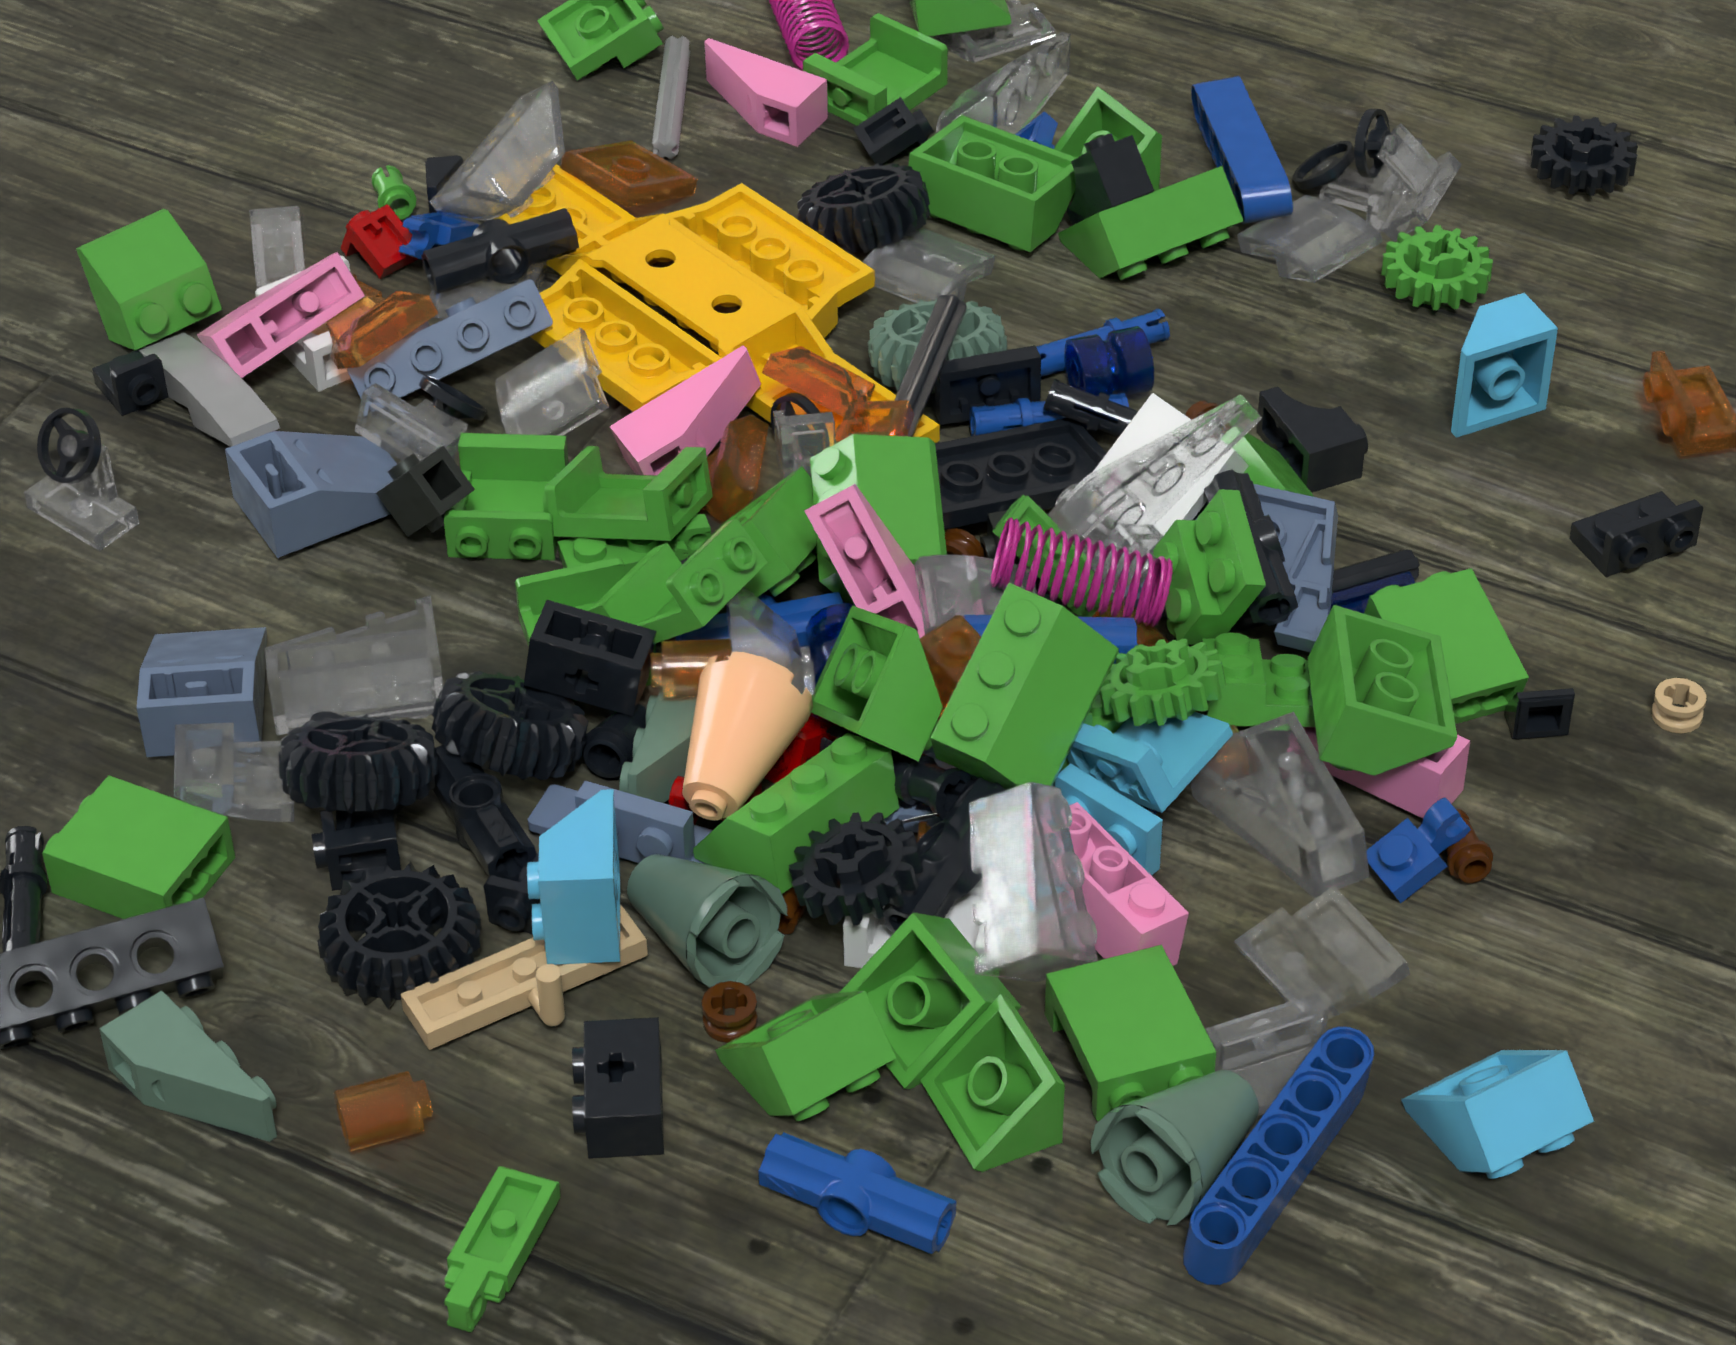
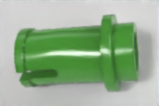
[371,165,416,220]

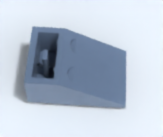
[225,431,397,558]
[137,627,267,757]

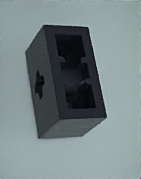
[524,600,657,717]
[572,1017,664,1159]

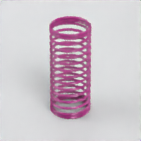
[769,0,850,71]
[991,517,1173,628]

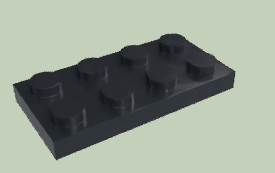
[935,418,1107,530]

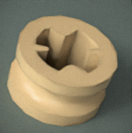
[1652,678,1706,734]

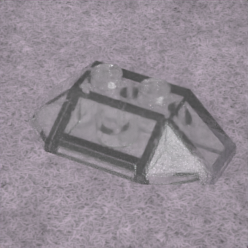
[430,81,565,221]

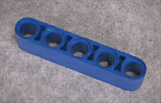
[1191,76,1293,224]
[1183,1027,1374,1285]

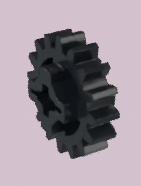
[1530,115,1638,196]
[789,812,924,926]

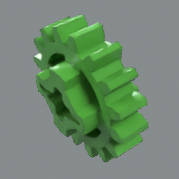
[1381,225,1493,310]
[1099,638,1226,726]

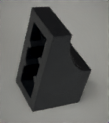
[1066,133,1154,226]
[1256,387,1368,493]

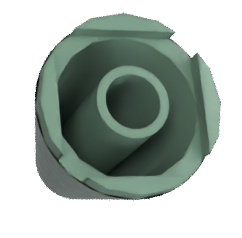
[627,854,787,987]
[1090,1070,1259,1226]

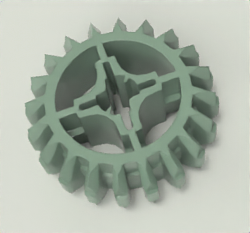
[868,298,1007,394]

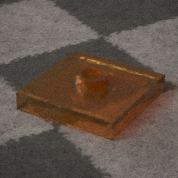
[560,140,697,207]

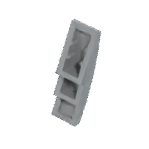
[139,332,280,447]

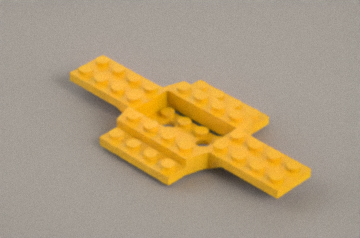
[467,155,940,454]

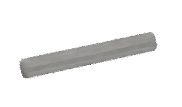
[652,36,690,159]

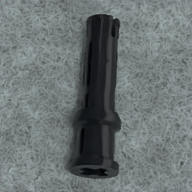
[820,725,972,819]

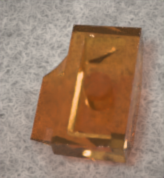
[326,291,439,369]
[761,346,875,427]
[702,415,769,522]

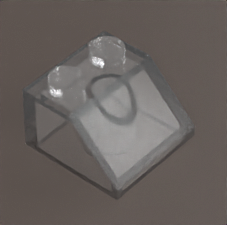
[726,587,815,695]

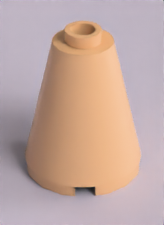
[682,652,813,820]

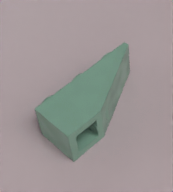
[619,674,700,803]
[99,991,277,1142]

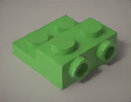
[537,0,664,81]
[1153,489,1266,645]
[1202,633,1315,727]

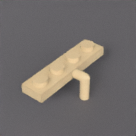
[401,904,648,1050]

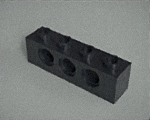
[0,897,224,1049]

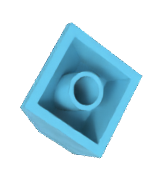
[1451,293,1558,438]
[527,789,621,965]
[1401,1050,1594,1179]

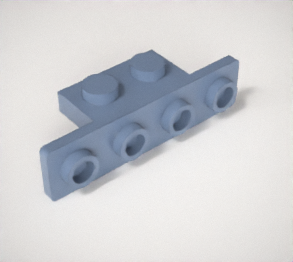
[347,279,553,412]
[528,781,713,865]

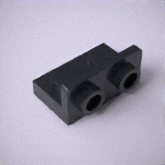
[929,345,1041,425]
[1569,491,1703,578]

